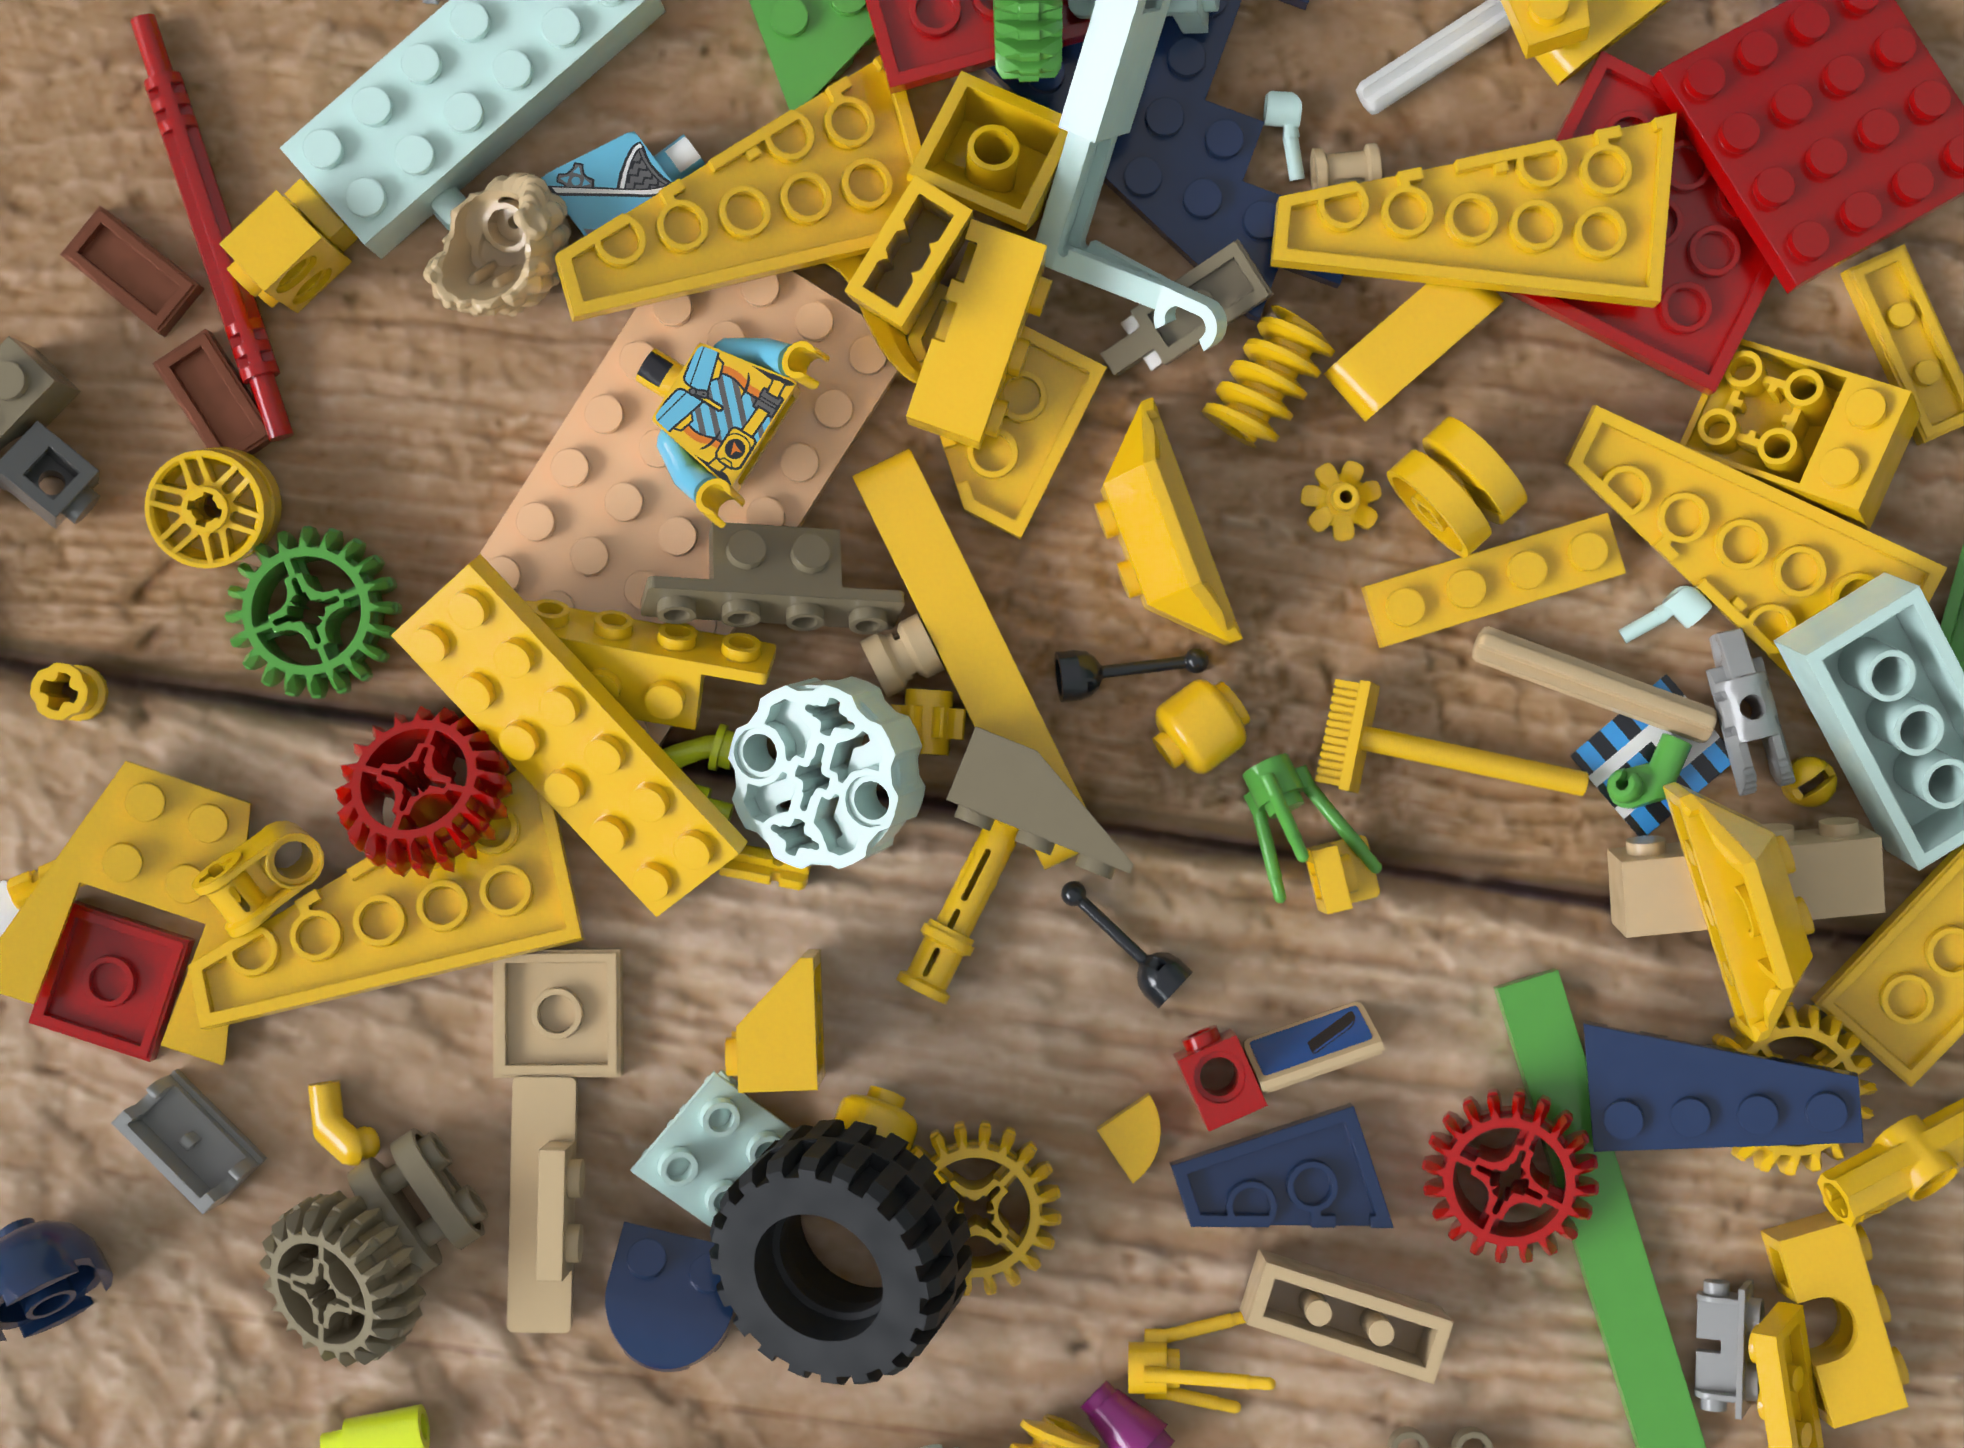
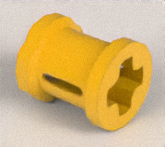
[30,662,109,722]

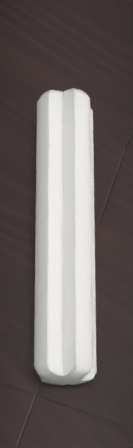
[1356,0,1512,115]

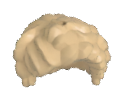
[423,172,571,317]

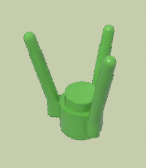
[1242,753,1382,903]

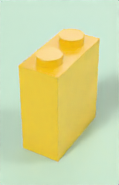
[844,174,974,335]

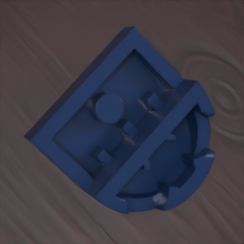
[605,1222,734,1372]

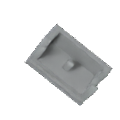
[111,1069,267,1214]

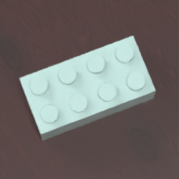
[1773,572,1964,871]

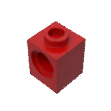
[1173,1025,1268,1132]

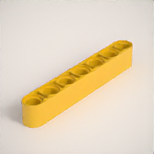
[852,448,1087,870]

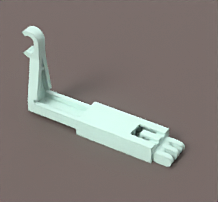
[1035,0,1227,351]

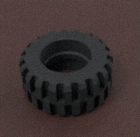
[709,1119,972,1385]

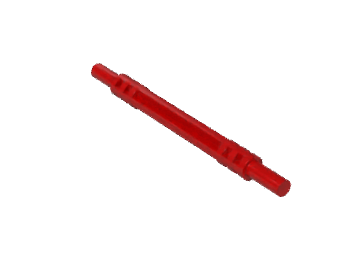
[130,13,294,442]

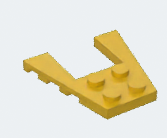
[0,760,252,1065]

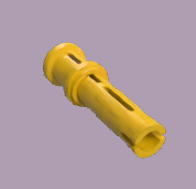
[896,820,1019,1005]

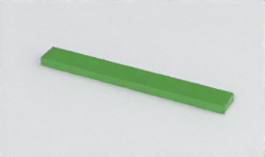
[1493,968,1706,1448]

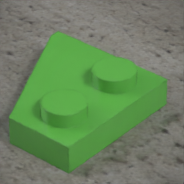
[749,0,875,110]

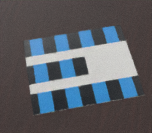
[1570,674,1730,836]

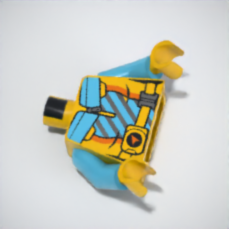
[636,338,830,528]

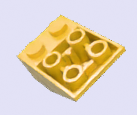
[1679,339,1921,531]

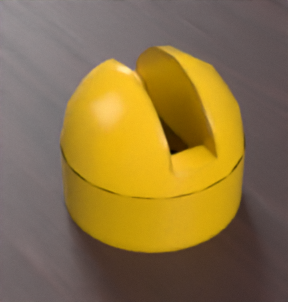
[1781,756,1838,807]

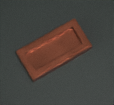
[60,206,205,337]
[152,329,272,455]

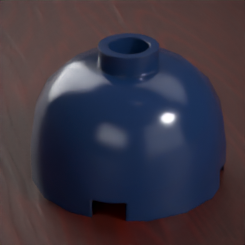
[0,1218,113,1341]

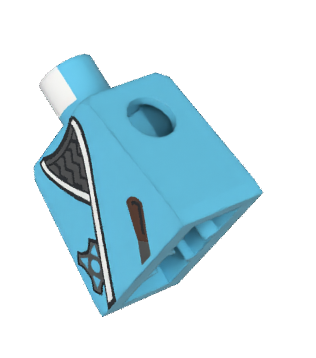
[542,131,705,236]

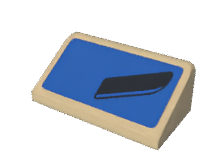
[1243,1002,1385,1094]

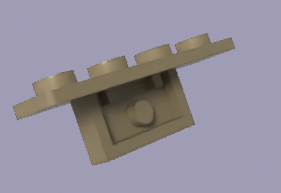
[641,522,905,634]

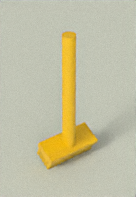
[1315,679,1589,796]

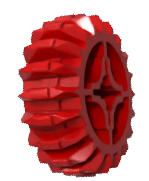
[335,706,513,879]
[1422,1088,1599,1263]

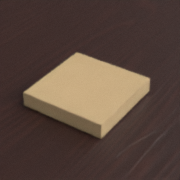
[493,948,624,1078]

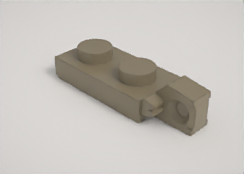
[1100,239,1274,376]

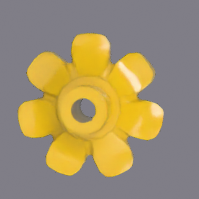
[1299,461,1382,542]

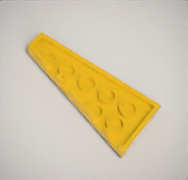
[1564,405,1947,684]

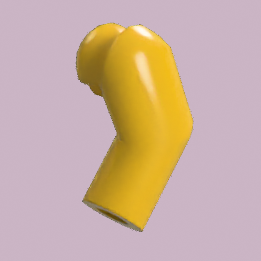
[308,1080,380,1166]

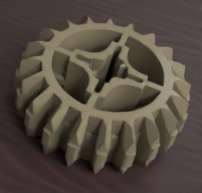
[259,1190,427,1367]

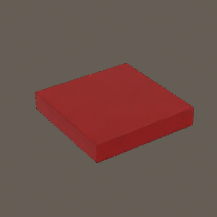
[28,900,195,1062]

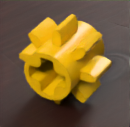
[890,689,966,756]

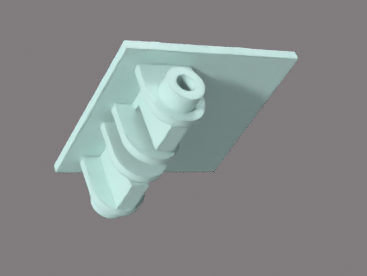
[630,1070,793,1227]

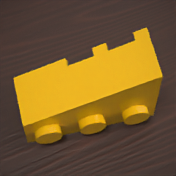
[906,219,1053,450]

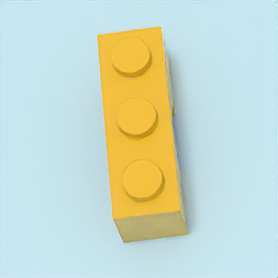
[1760,1211,1909,1429]

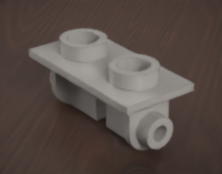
[1694,1279,1765,1420]

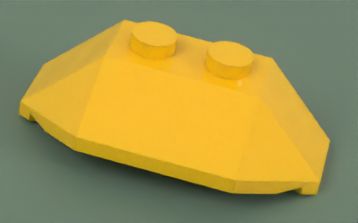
[1094,397,1243,646]
[1662,782,1815,1043]

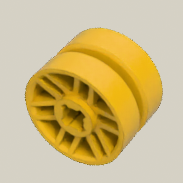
[1387,416,1528,558]
[144,447,282,569]

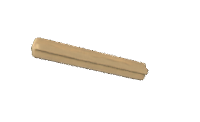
[1472,626,1717,743]

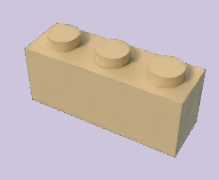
[1240,1249,1454,1384]

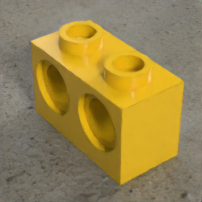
[219,190,352,314]

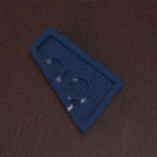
[1169,1103,1394,1228]

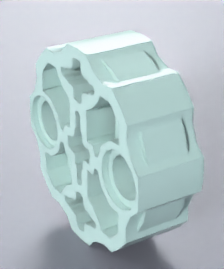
[728,676,926,869]

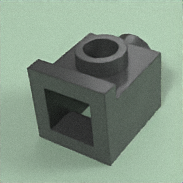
[0,421,100,529]

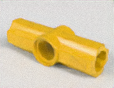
[1817,1098,1964,1228]

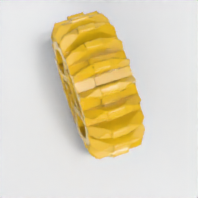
[1712,1002,1878,1176]
[910,1120,1062,1296]

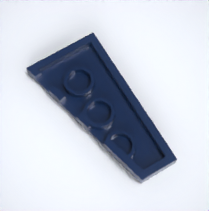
[1583,1020,1864,1152]

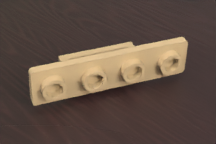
[507,1076,585,1333]

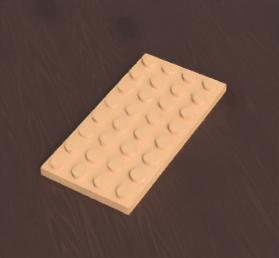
[480,271,911,747]

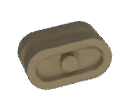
[347,1128,488,1279]

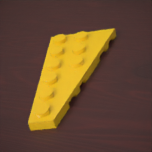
[555,55,921,322]
[1270,113,1677,308]
[188,770,585,1030]

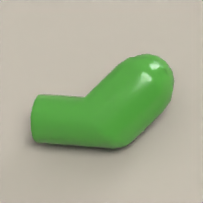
[1607,733,1692,809]

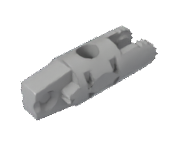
[1706,628,1796,796]

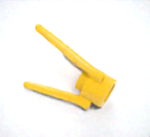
[1128,1311,1276,1414]

